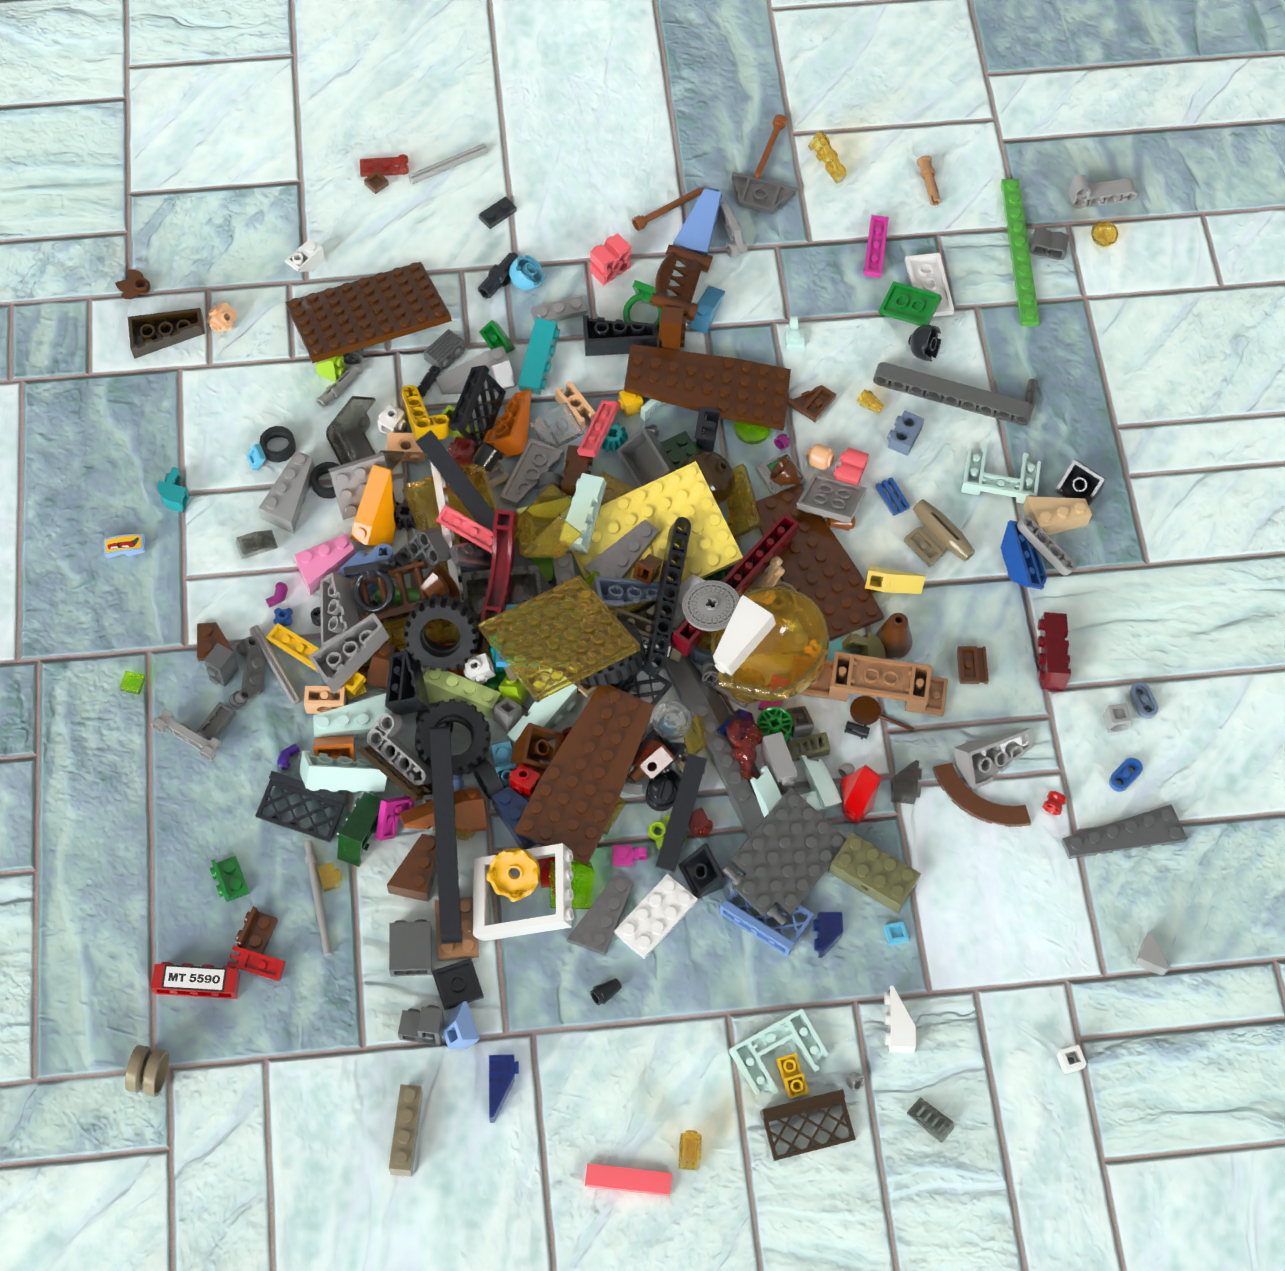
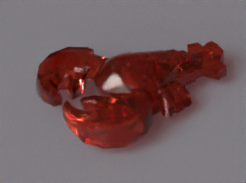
[727,720,763,780]

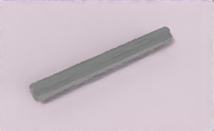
[409,144,488,184]
[249,625,301,705]

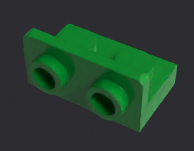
[210,856,250,902]

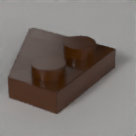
[787,385,837,422]
[197,622,236,661]

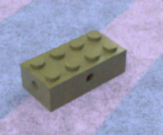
[829,832,921,914]

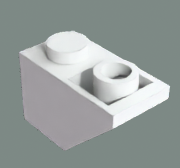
[285,239,325,272]

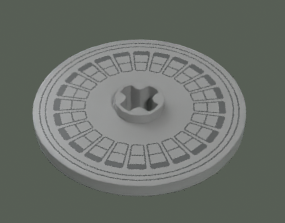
[682,580,740,631]

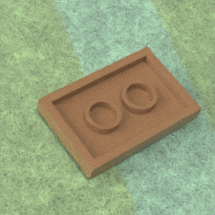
[435,897,479,961]

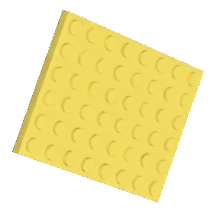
[560,461,743,620]

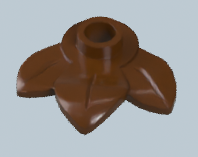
[115,269,151,299]

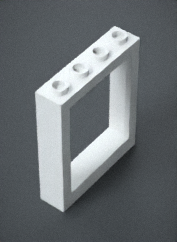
[473,843,574,942]

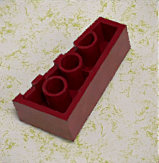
[1038,612,1071,691]

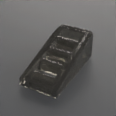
[907,1097,954,1143]

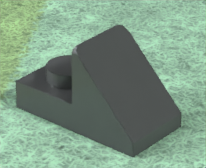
[786,706,814,738]

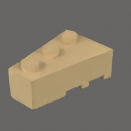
[1023,496,1092,538]

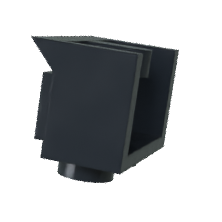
[694,407,720,451]

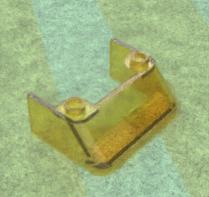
[516,483,582,558]

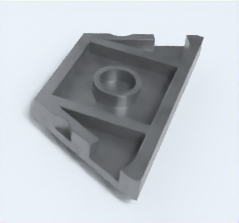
[732,172,797,215]

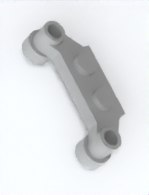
[718,202,747,257]
[150,709,222,761]

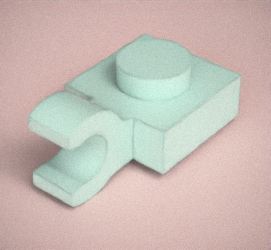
[785,316,805,349]

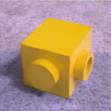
[617,390,643,418]

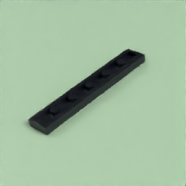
[655,753,707,873]

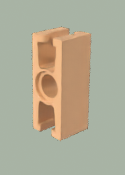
[555,381,596,431]

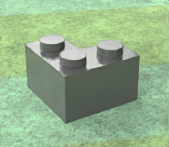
[398,1005,445,1046]

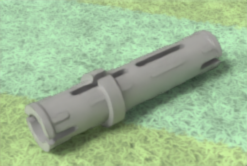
[316,364,361,408]

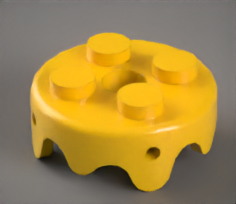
[487,847,540,902]

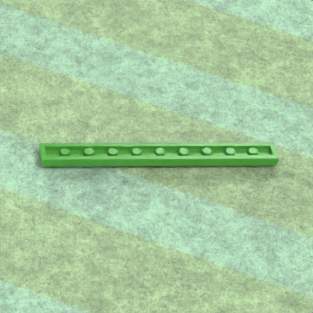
[1001,179,1040,326]

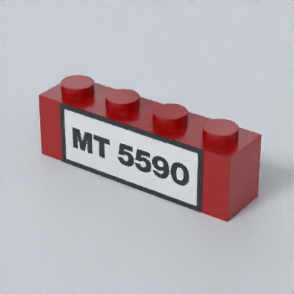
[151,962,240,999]

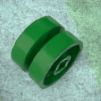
[755,706,793,745]

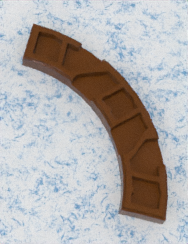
[933,763,1031,827]

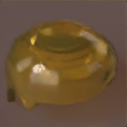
[1091,221,1118,248]

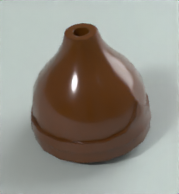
[770,457,801,486]

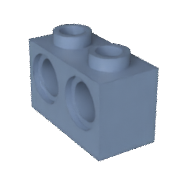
[887,410,924,456]

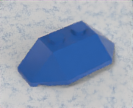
[1000,520,1047,590]

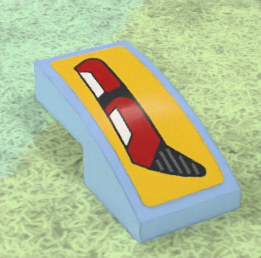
[104,534,145,558]

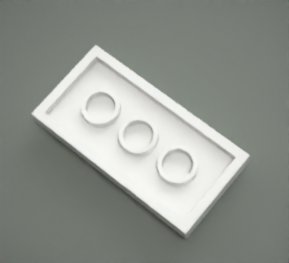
[905,253,954,317]
[614,874,698,959]

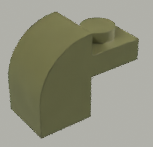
[842,632,885,659]

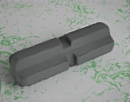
[1025,378,1038,408]

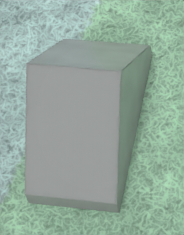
[1135,931,1170,976]

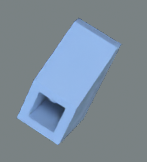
[442,1001,480,1049]

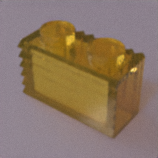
[679,1130,702,1170]

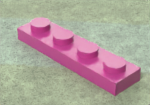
[864,215,889,278]

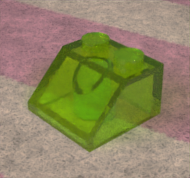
[549,861,595,909]

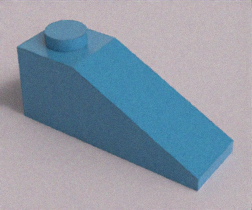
[690,286,725,334]

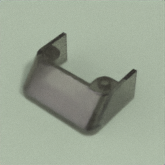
[326,396,405,470]

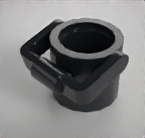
[471,439,505,472]

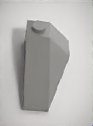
[436,346,516,395]
[954,728,1033,789]

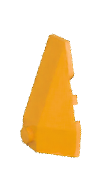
[350,464,396,546]

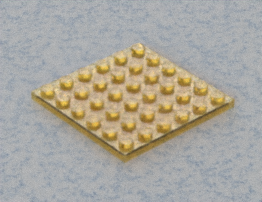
[478,575,640,702]

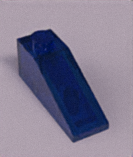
[489,1054,519,1123]

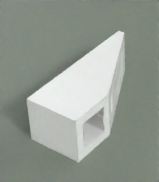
[884,986,916,1053]

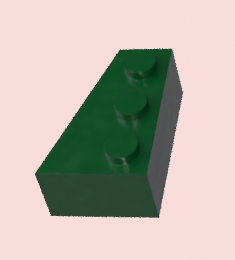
[336,792,385,867]

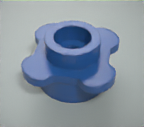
[273,608,293,626]

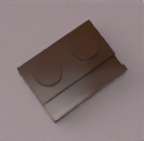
[957,646,989,684]

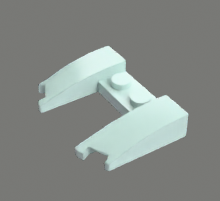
[961,445,1041,504]
[750,755,842,818]
[729,1009,828,1095]

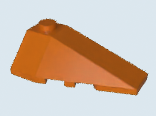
[483,389,531,457]

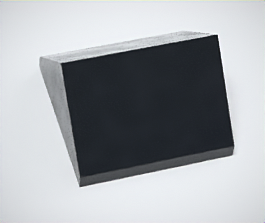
[1055,459,1106,506]
[678,843,725,899]

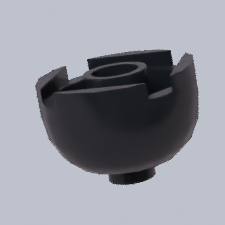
[908,325,941,362]

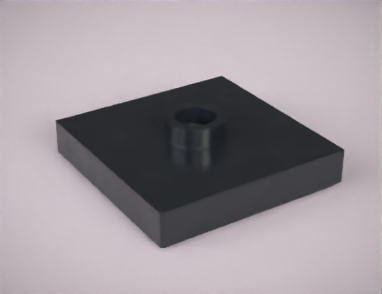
[432,958,484,1011]

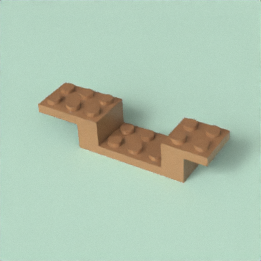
[789,651,948,717]

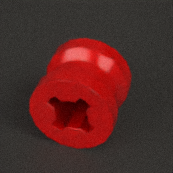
[1043,791,1067,815]

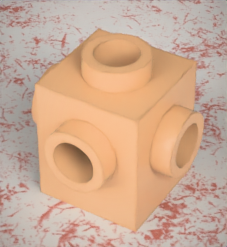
[205,302,238,333]

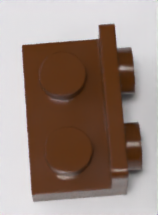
[236,906,278,954]

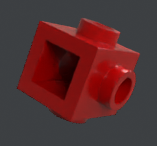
[509,764,541,798]

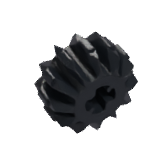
[394,499,422,532]

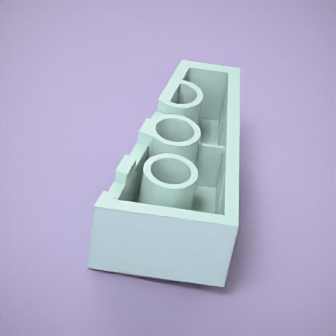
[559,473,607,554]
[507,673,577,747]
[313,693,394,740]
[299,750,387,793]

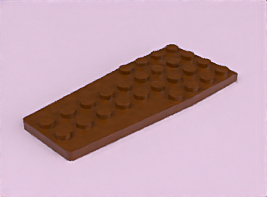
[624,345,791,431]
[751,485,884,644]
[514,685,654,866]

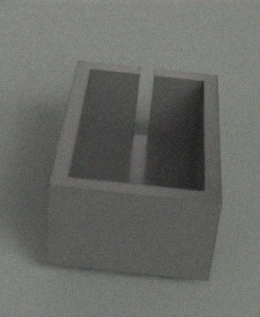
[616,427,677,488]

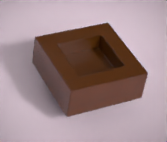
[364,171,389,194]

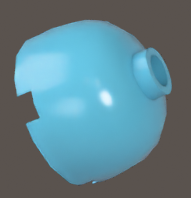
[509,255,545,291]

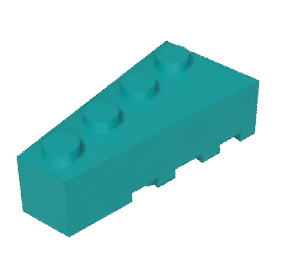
[518,318,560,395]

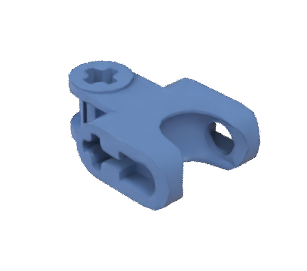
[338,543,394,597]

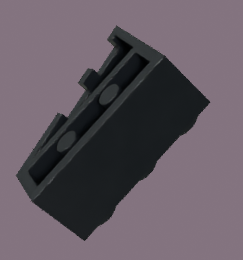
[385,650,430,716]

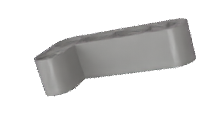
[1068,175,1137,209]
[367,714,432,785]

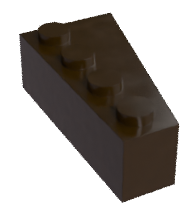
[128,308,205,359]

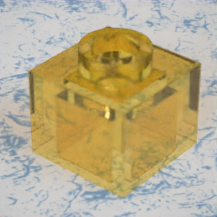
[317,862,342,892]

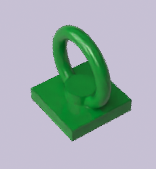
[623,280,669,330]

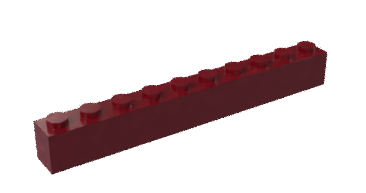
[671,513,799,656]

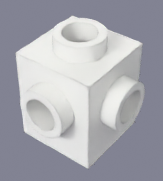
[377,405,406,435]
[463,653,496,684]

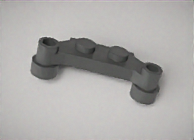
[229,636,266,708]

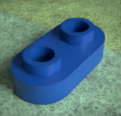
[1109,758,1143,792]

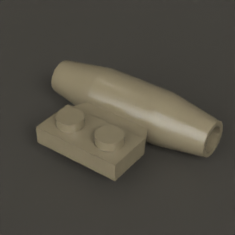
[904,499,975,567]

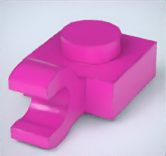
[612,844,647,867]

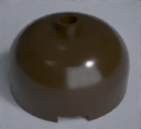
[683,450,735,505]

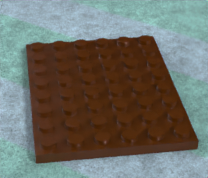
[285,262,452,364]

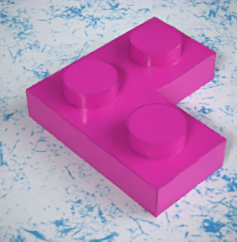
[375,796,415,841]

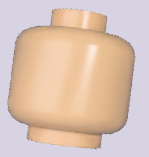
[806,444,835,470]

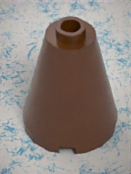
[875,613,912,659]

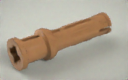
[917,156,941,206]

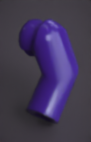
[277,743,300,770]

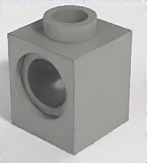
[1103,703,1132,733]

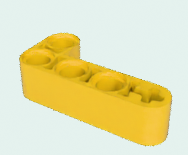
[401,385,449,440]

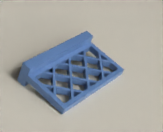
[719,889,814,957]

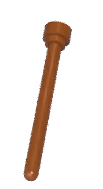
[754,114,787,179]
[632,187,704,231]

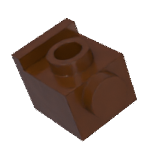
[633,554,663,585]

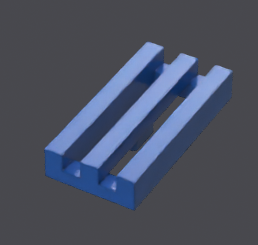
[875,477,910,516]

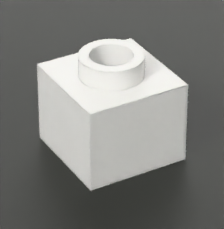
[1056,1045,1087,1075]

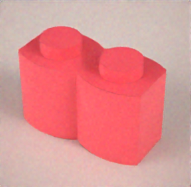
[833,447,869,485]

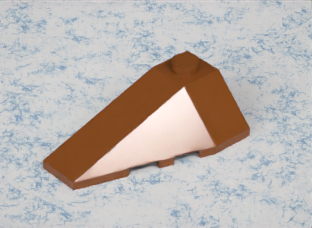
[399,788,487,833]

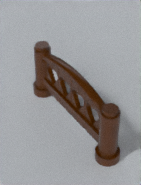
[649,244,713,322]

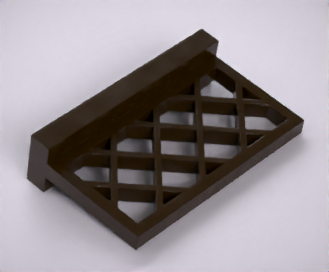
[358,745,433,802]
[760,1089,856,1161]

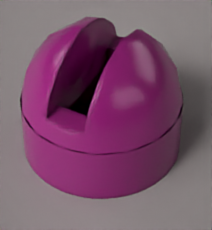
[774,434,790,450]

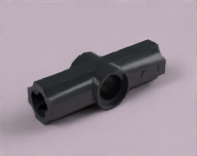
[478,252,518,299]

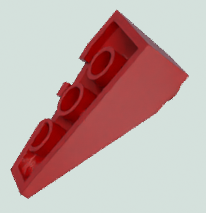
[840,765,882,824]

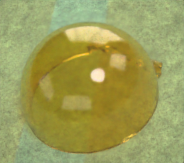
[711,587,829,701]

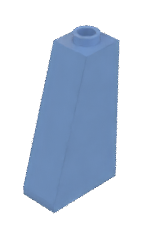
[673,188,722,256]

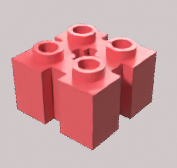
[590,233,631,286]

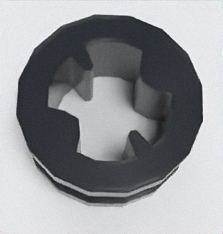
[311,607,321,626]

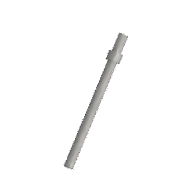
[304,840,332,956]

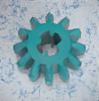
[600,422,628,453]

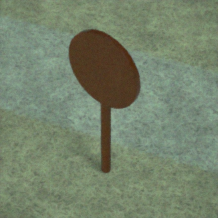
[850,696,914,731]

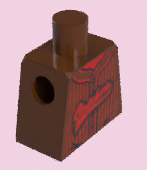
[628,739,675,783]

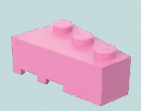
[294,534,355,595]

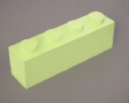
[423,666,501,719]

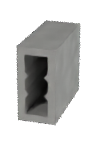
[760,732,797,794]

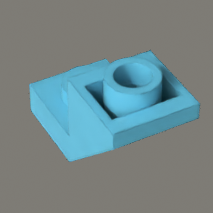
[491,740,516,786]

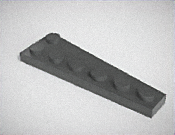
[1061,804,1188,859]

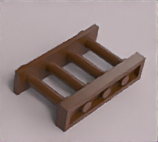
[350,560,430,623]

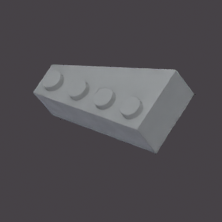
[259,450,315,534]

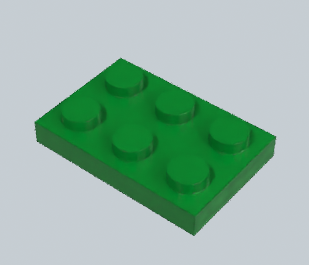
[879,281,942,326]

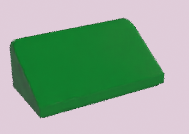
[479,320,515,354]

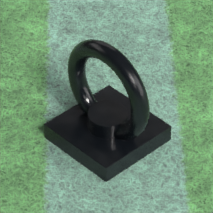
[343,560,396,614]

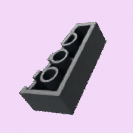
[583,315,657,356]

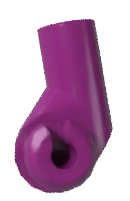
[265,582,288,608]

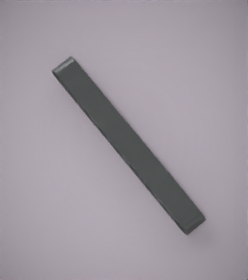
[873,362,1033,426]

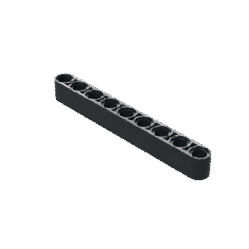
[643,517,691,676]

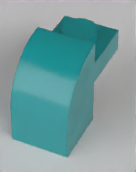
[157,467,189,513]

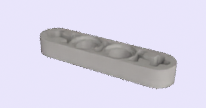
[1017,516,1075,576]

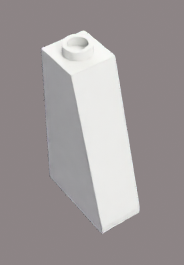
[713,595,776,676]

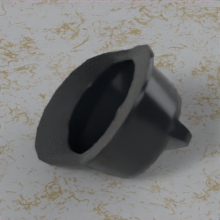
[645,769,681,811]

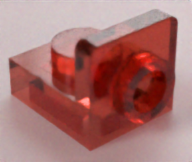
[688,807,713,838]

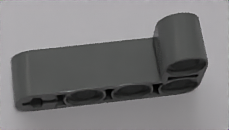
[388,527,451,570]

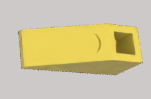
[865,564,925,594]

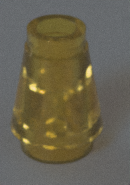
[857,389,884,414]

